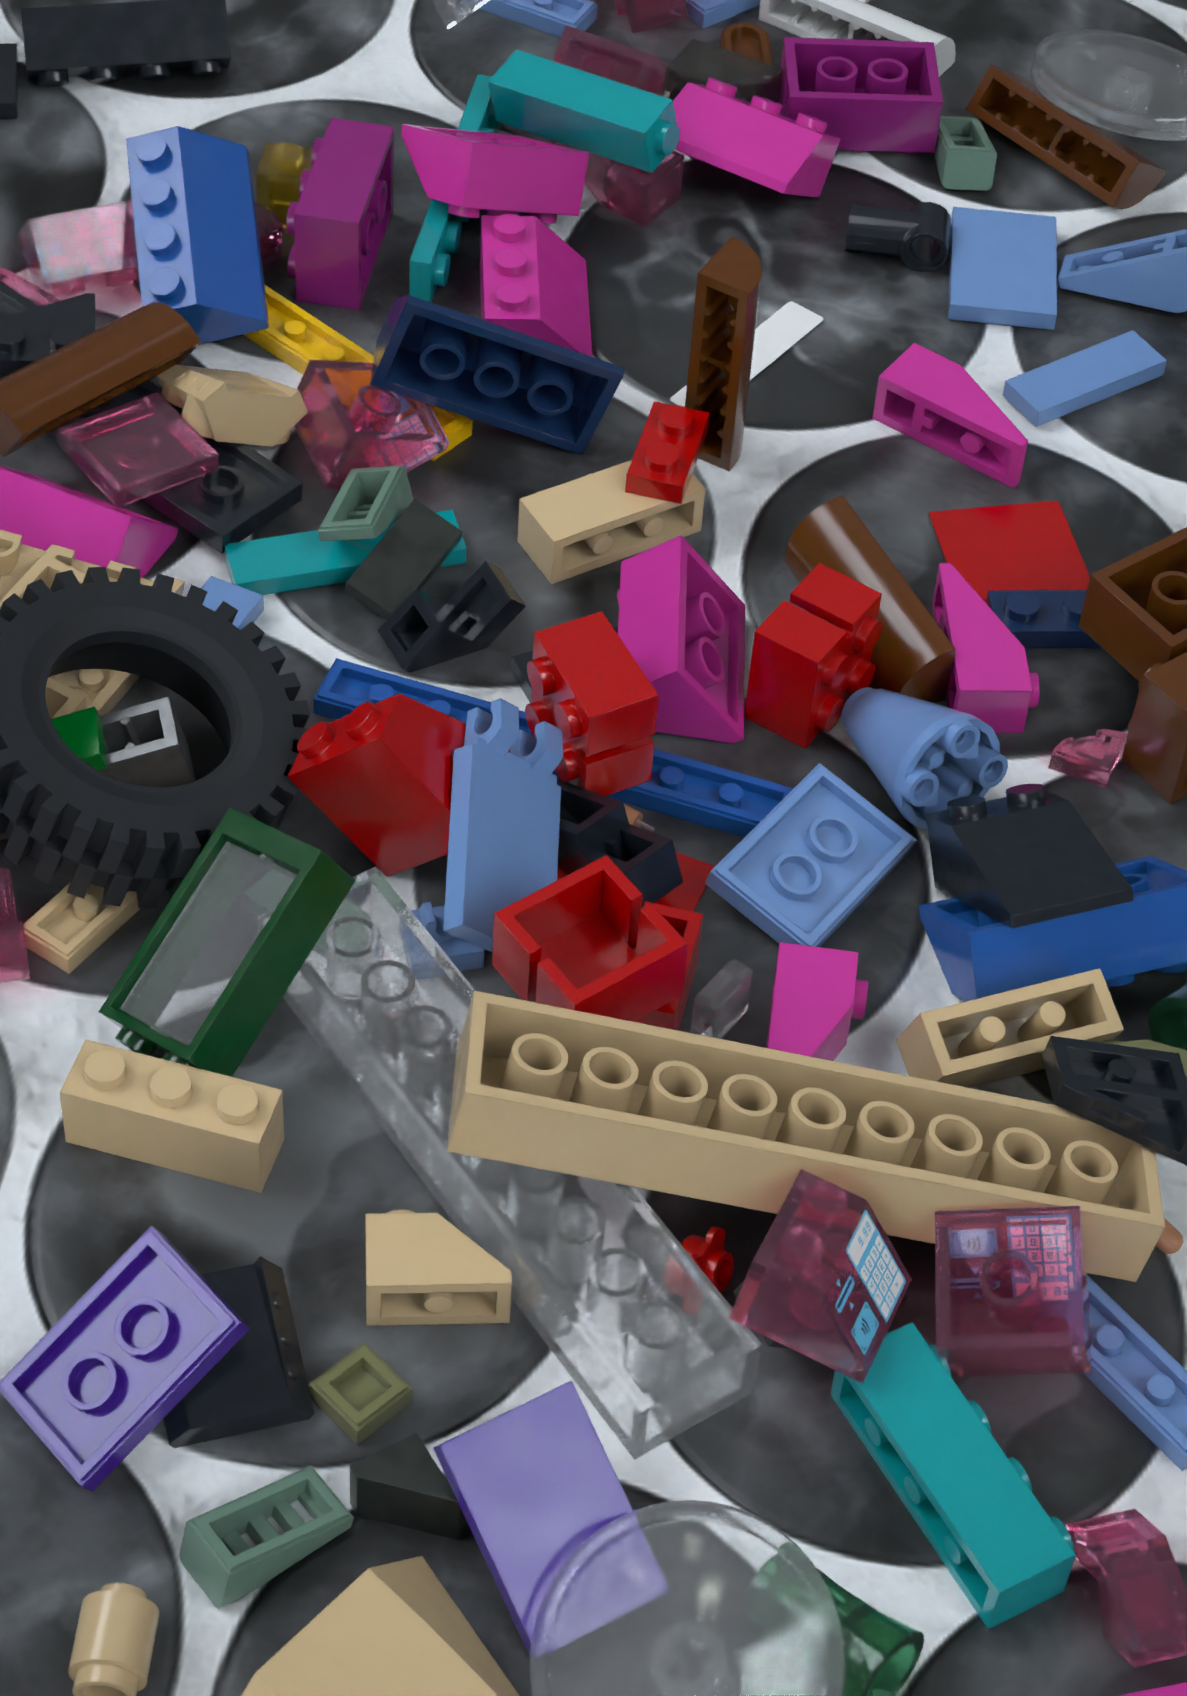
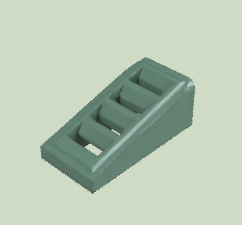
[934,116,997,191]
[318,465,413,541]
[179,1466,354,1609]

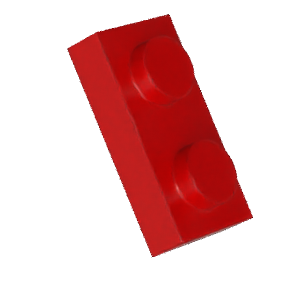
[625,401,709,504]

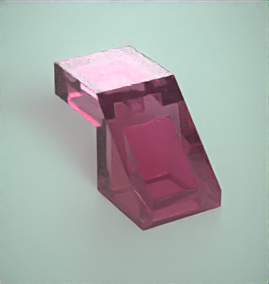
[1066,1509,1187,1668]

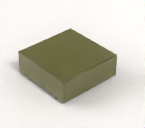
[309,1342,413,1445]

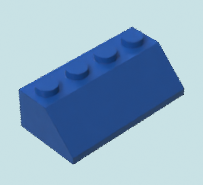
[126,126,269,345]
[919,856,1187,1002]

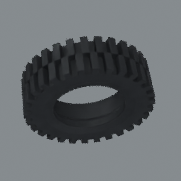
[0,567,310,908]

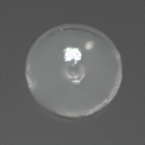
[1030,29,1187,141]
[530,1500,847,1696]

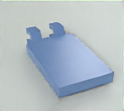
[443,698,563,953]

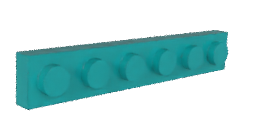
[409,74,502,303]

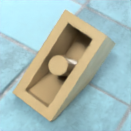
[366,1210,512,1326]

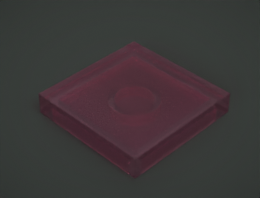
[57,392,219,508]

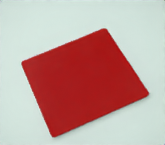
[929,501,1090,603]

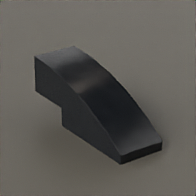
[557,779,683,908]

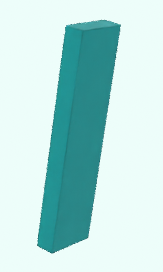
[225,510,467,595]

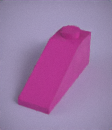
[872,343,1028,489]
[932,563,1040,733]
[766,942,868,1061]

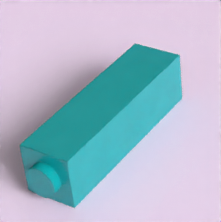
[488,49,680,173]

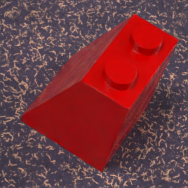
[287,693,510,877]

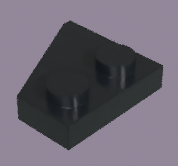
[0,293,95,378]
[1042,1036,1187,1166]

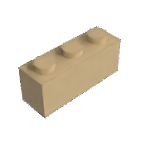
[517,460,705,585]
[896,968,1124,1088]
[60,1039,284,1193]

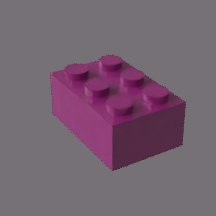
[778,37,943,154]
[286,117,394,310]

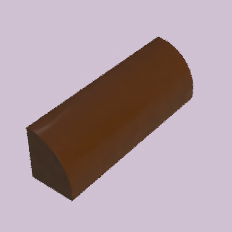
[966,65,1167,209]
[685,236,762,471]
[0,302,201,457]
[784,495,956,703]

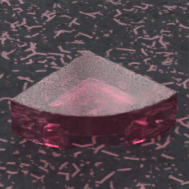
[1048,729,1128,788]

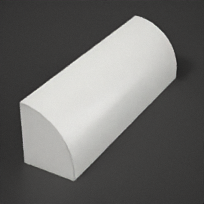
[759,0,956,77]

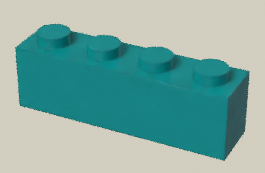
[830,1322,1076,1629]

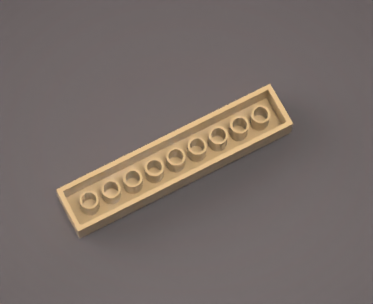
[447,991,1165,1282]

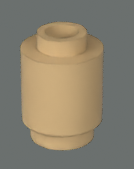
[68,1583,160,1696]

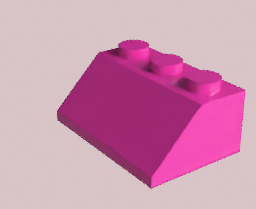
[673,77,841,198]
[401,124,589,224]
[480,214,592,357]
[0,465,179,578]
[617,535,745,744]

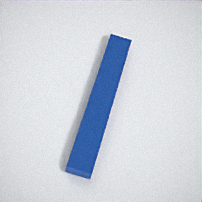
[313,658,794,837]

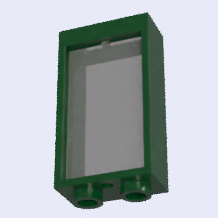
[99,808,356,1077]

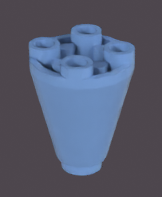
[841,687,1008,830]

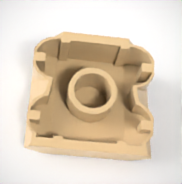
[157,365,308,447]

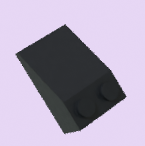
[926,784,1134,928]

